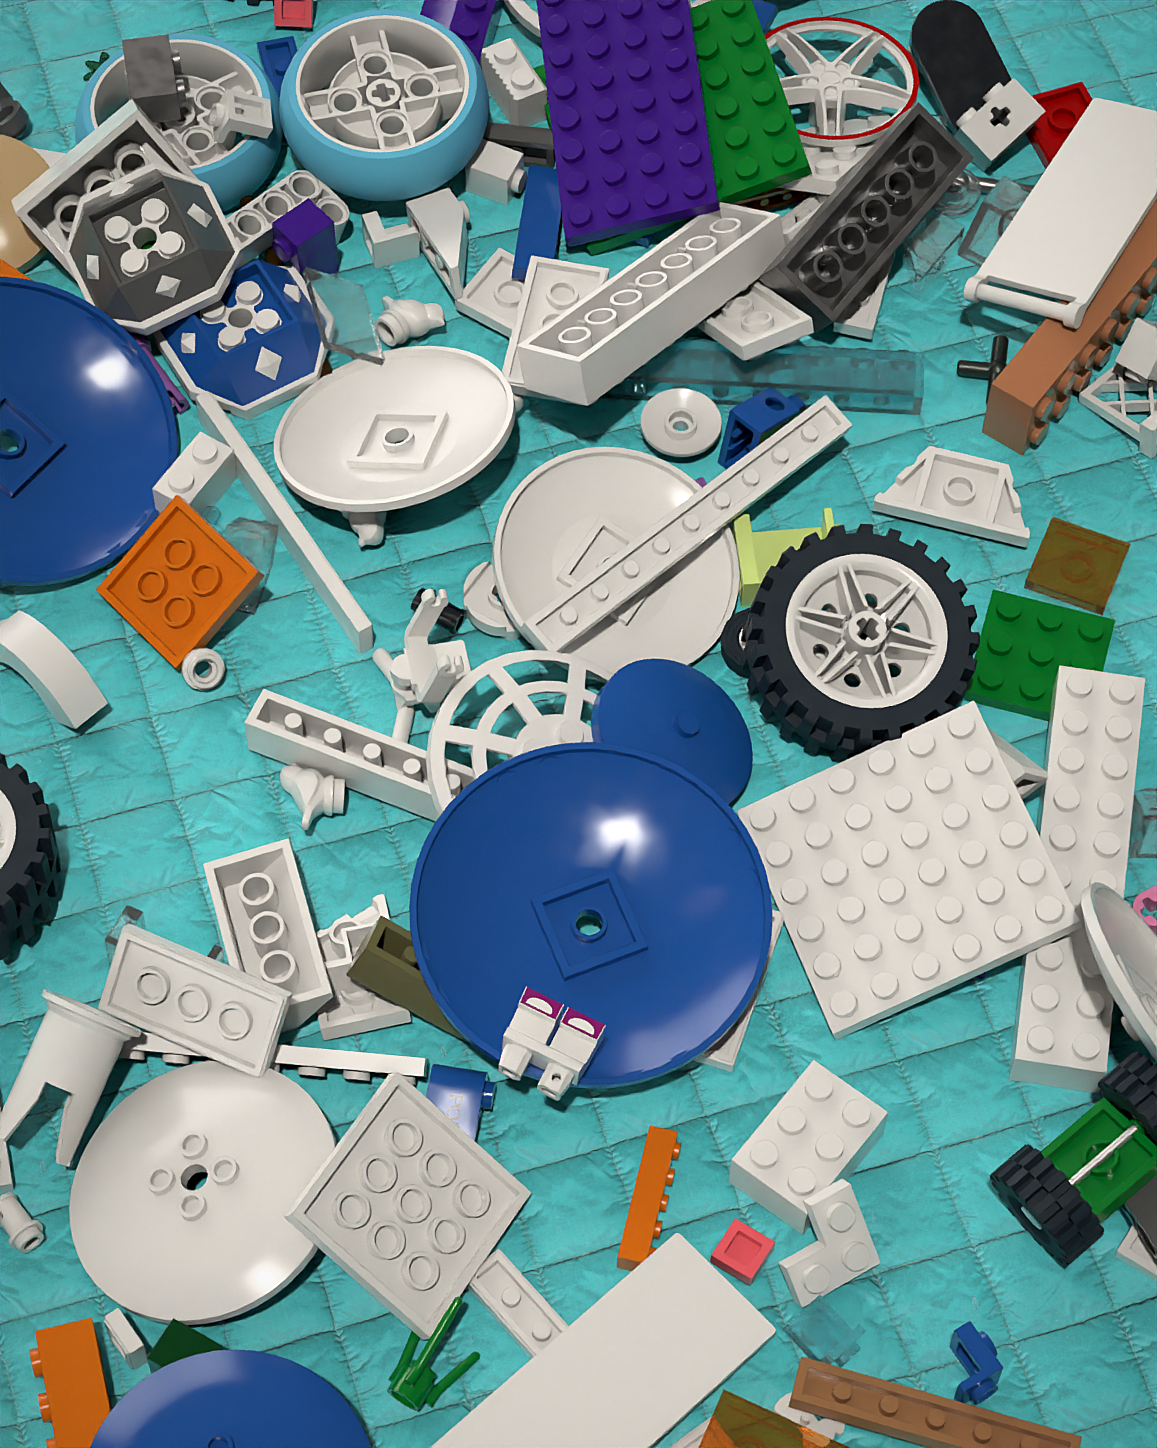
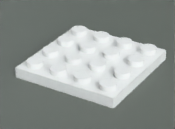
[284,1071,531,1340]

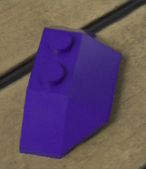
[420,0,505,69]

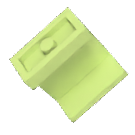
[731,508,841,607]

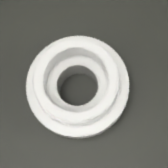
[182,648,225,691]

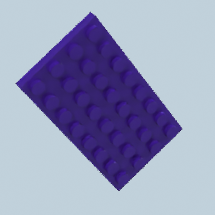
[536,0,721,247]

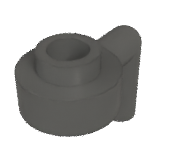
[0,82,29,138]

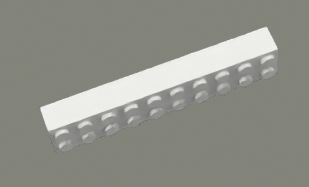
[1008,665,1145,1094]

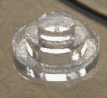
[930,169,981,219]

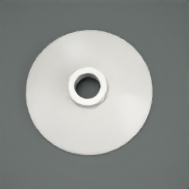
[640,388,722,457]

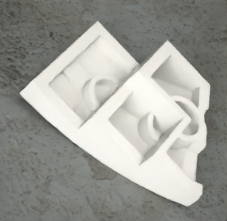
[316,894,411,1041]

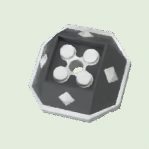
[64,162,244,335]

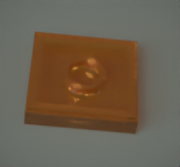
[1024,517,1131,615]

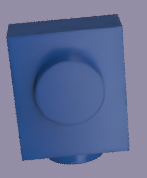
[949,1321,1003,1404]

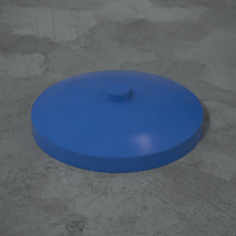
[591,658,753,805]

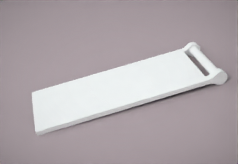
[964,98,1157,329]
[429,1233,776,1448]

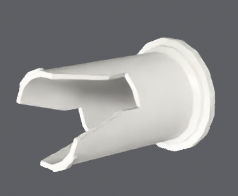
[0,989,142,1167]

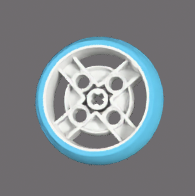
[279,9,489,201]
[75,34,283,212]

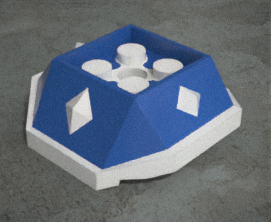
[153,259,333,420]

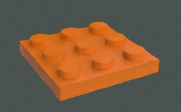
[96,495,265,671]

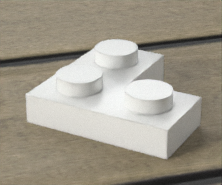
[779,1179,881,1308]

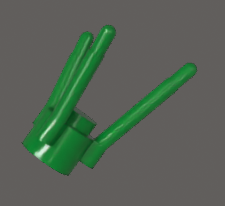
[387,1297,480,1411]

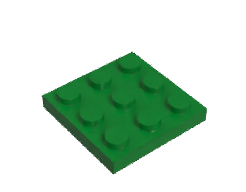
[963,589,1115,722]

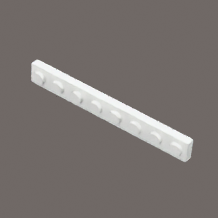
[118,1032,428,1085]

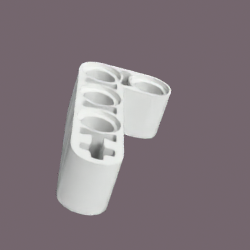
[226,170,349,270]

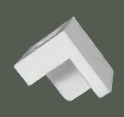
[362,211,420,269]

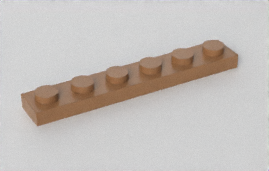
[788,1356,1082,1448]

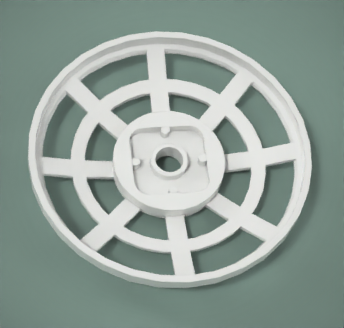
[426,650,613,816]

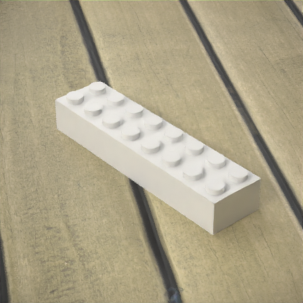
[517,202,785,406]

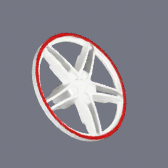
[764,17,919,147]

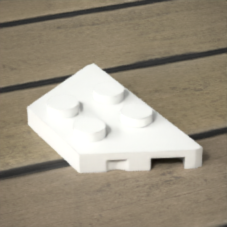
[872,446,1030,548]

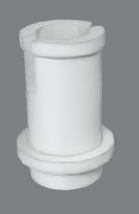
[0,1192,44,1253]

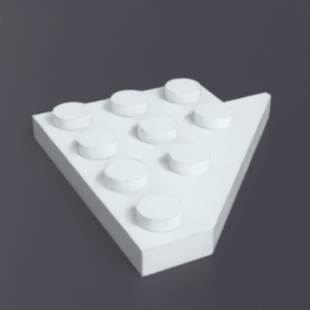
[776,113,891,195]

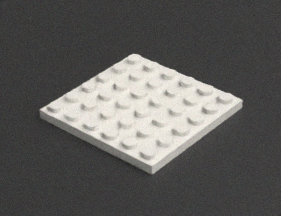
[737,701,1083,1040]

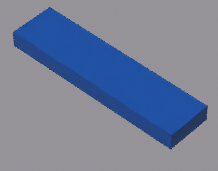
[511,165,561,280]

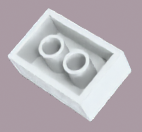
[728,1060,888,1235]

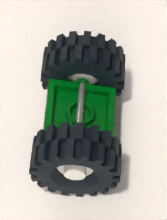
[990,1052,1157,1266]

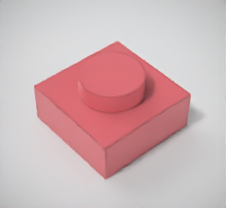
[274,0,313,28]
[710,1218,775,1286]

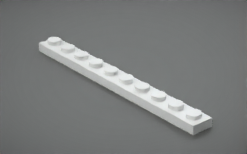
[521,395,853,652]

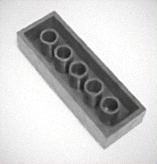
[759,102,974,333]

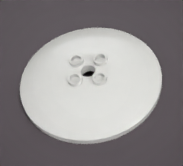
[274,346,516,512]
[492,447,740,681]
[1081,882,1157,1061]
[69,1061,337,1325]

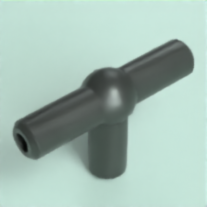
[957,335,1009,404]

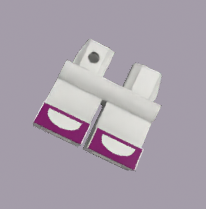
[498,987,606,1101]

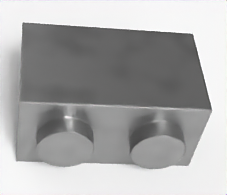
[122,34,186,123]

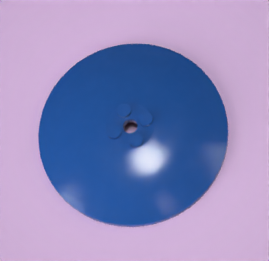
[0,277,177,586]
[409,742,773,1089]

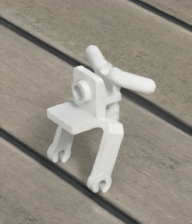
[372,589,473,744]

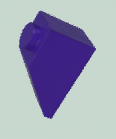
[272,198,339,275]

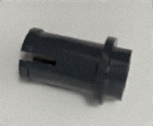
[411,588,467,634]

